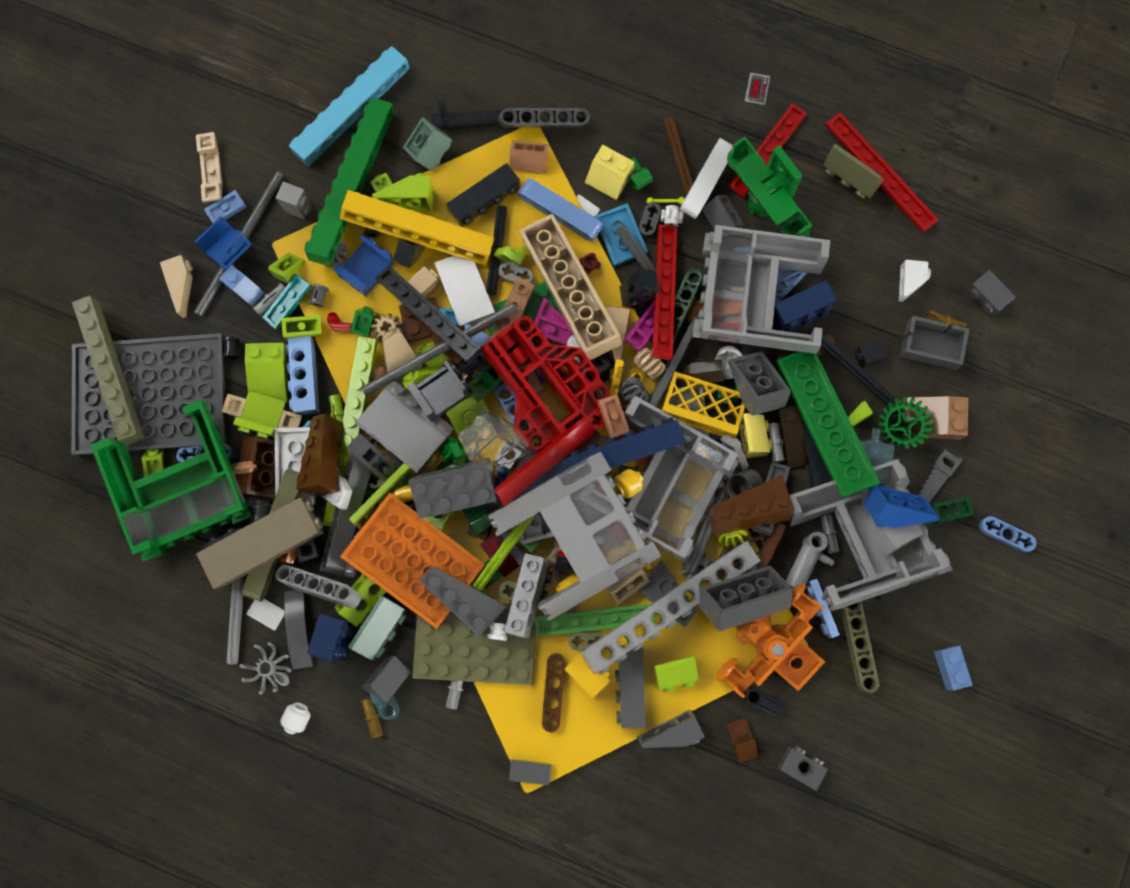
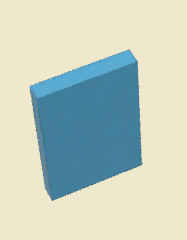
[593,203,649,267]

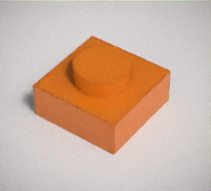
[279,548,298,564]

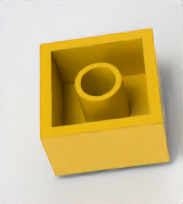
[564,653,610,698]

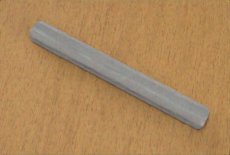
[226,576,245,665]

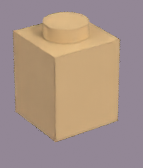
[408,267,439,298]

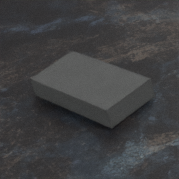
[509,759,551,785]

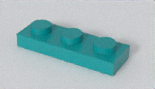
[262,274,312,330]

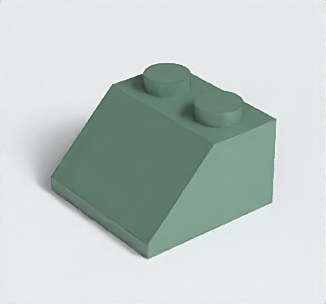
[403,117,453,171]

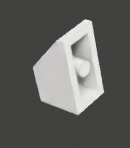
[899,260,931,302]

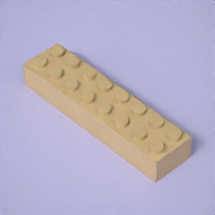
[519,214,622,360]

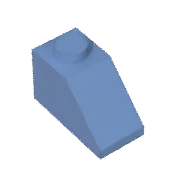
[219,265,265,307]

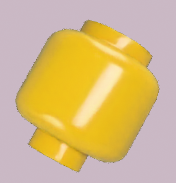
[613,469,643,499]

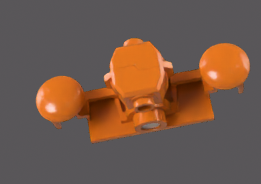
[717,584,825,698]

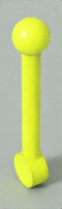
[647,197,685,205]

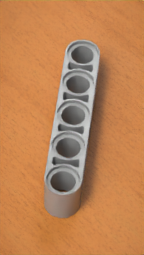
[276,565,361,608]

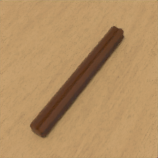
[664,116,694,196]

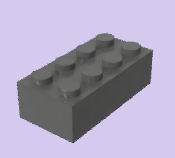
[408,458,498,519]
[699,566,793,632]

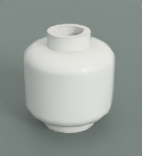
[280,703,311,734]

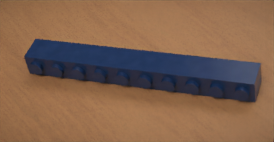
[495,417,686,507]

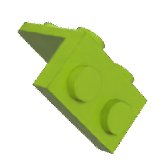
[233,391,285,439]

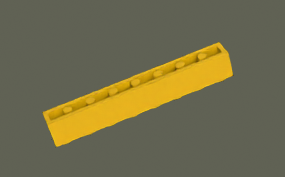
[340,190,494,266]

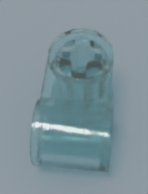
[369,692,400,720]

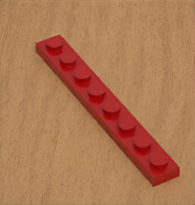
[825,112,939,233]
[652,224,677,360]

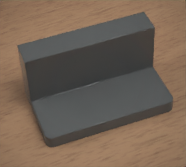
[702,195,745,238]
[362,656,410,702]

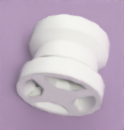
[487,622,507,641]

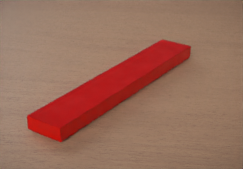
[729,103,807,199]
[493,417,594,506]

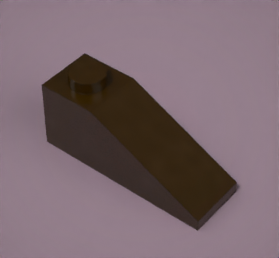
[775,406,807,469]

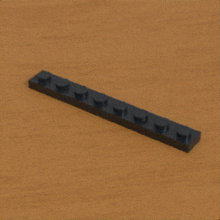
[375,265,483,364]

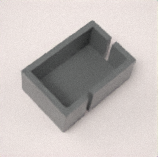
[900,316,970,371]

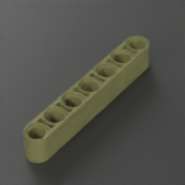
[242,469,302,602]

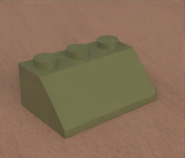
[823,144,884,199]

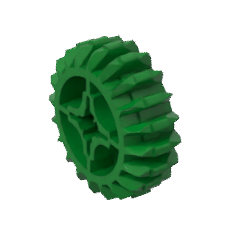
[879,397,934,449]

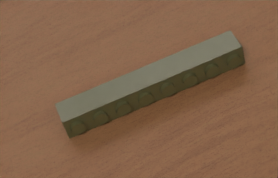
[72,295,145,445]

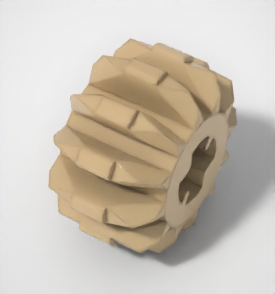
[371,313,404,343]
[634,347,666,380]

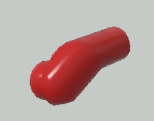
[327,312,352,332]

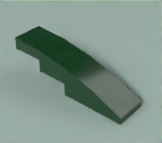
[467,345,527,402]
[922,496,974,527]

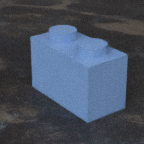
[934,646,973,691]

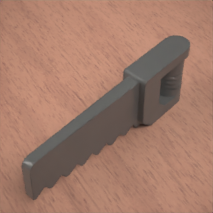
[918,449,963,503]

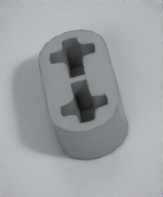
[499,262,533,284]

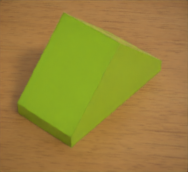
[268,252,305,284]

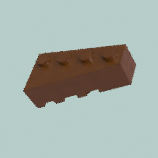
[296,414,343,497]
[708,475,794,535]

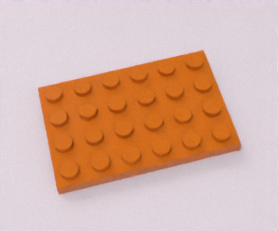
[340,493,485,629]

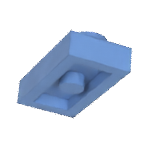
[204,190,247,223]

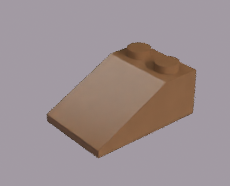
[903,396,968,440]

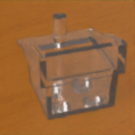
[458,410,528,469]

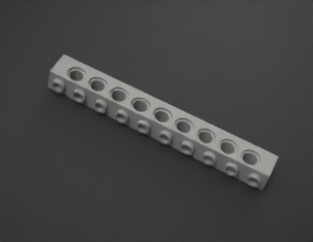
[580,541,760,675]

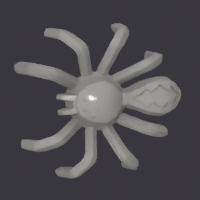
[240,642,292,695]

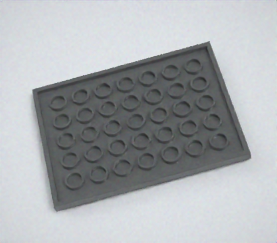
[71,333,226,456]

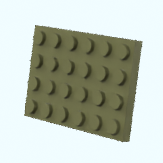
[412,603,536,685]

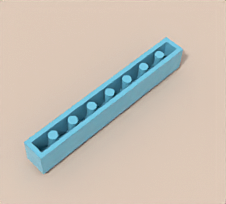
[289,46,410,167]

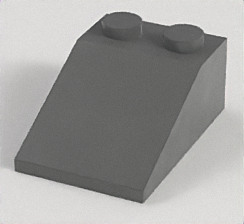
[728,351,791,416]

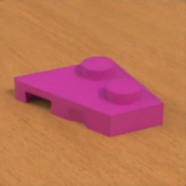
[534,298,571,346]

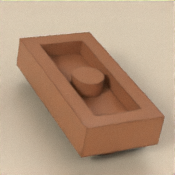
[597,394,630,438]

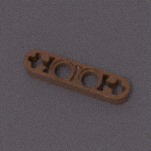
[542,653,565,733]

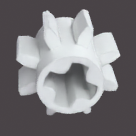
[660,205,683,227]

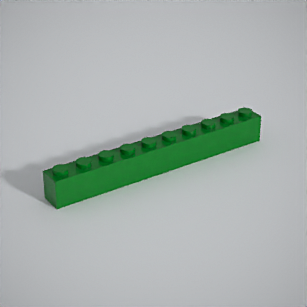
[304,97,394,267]

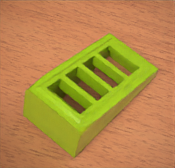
[848,401,873,427]

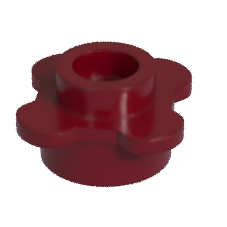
[579,253,601,274]

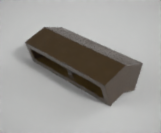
[675,359,726,387]

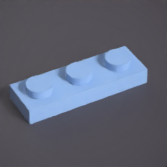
[806,579,839,638]

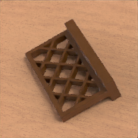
[717,523,786,580]

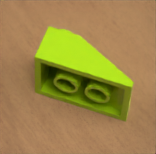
[372,173,434,211]
[245,343,289,403]

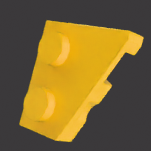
[607,359,624,395]

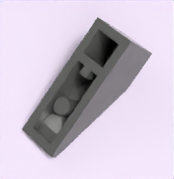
[346,433,399,482]
[637,710,704,748]

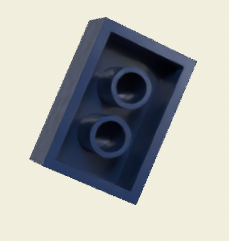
[773,280,837,332]
[307,614,356,661]

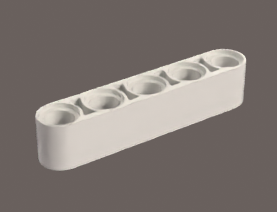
[679,138,732,219]

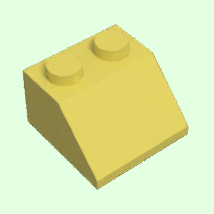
[585,145,635,201]
[739,413,772,459]

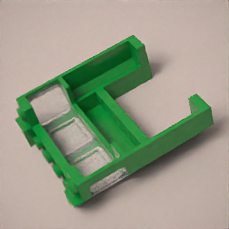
[91,400,251,561]

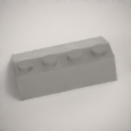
[355,380,455,472]

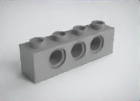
[504,553,550,638]

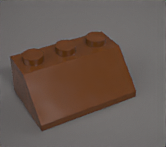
[236,436,276,499]

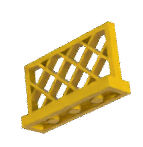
[662,372,745,438]

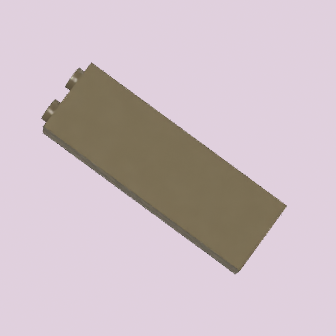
[196,497,323,589]

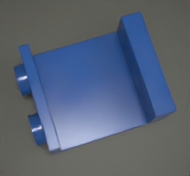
[195,216,252,270]
[333,235,394,297]

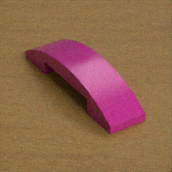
[624,302,654,352]

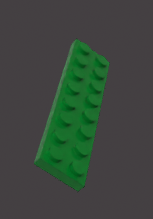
[776,352,880,499]

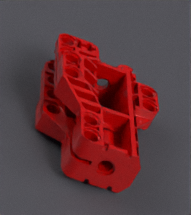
[481,316,613,451]

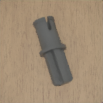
[820,515,839,554]

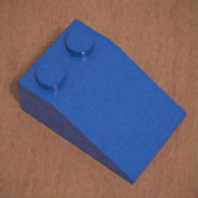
[863,485,940,528]

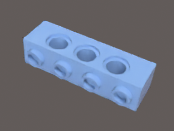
[285,336,320,415]

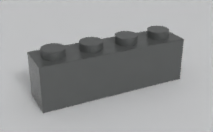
[615,645,646,728]

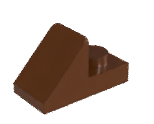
[726,718,758,763]

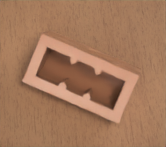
[510,140,549,173]

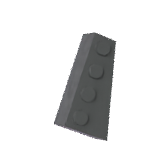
[418,565,507,636]

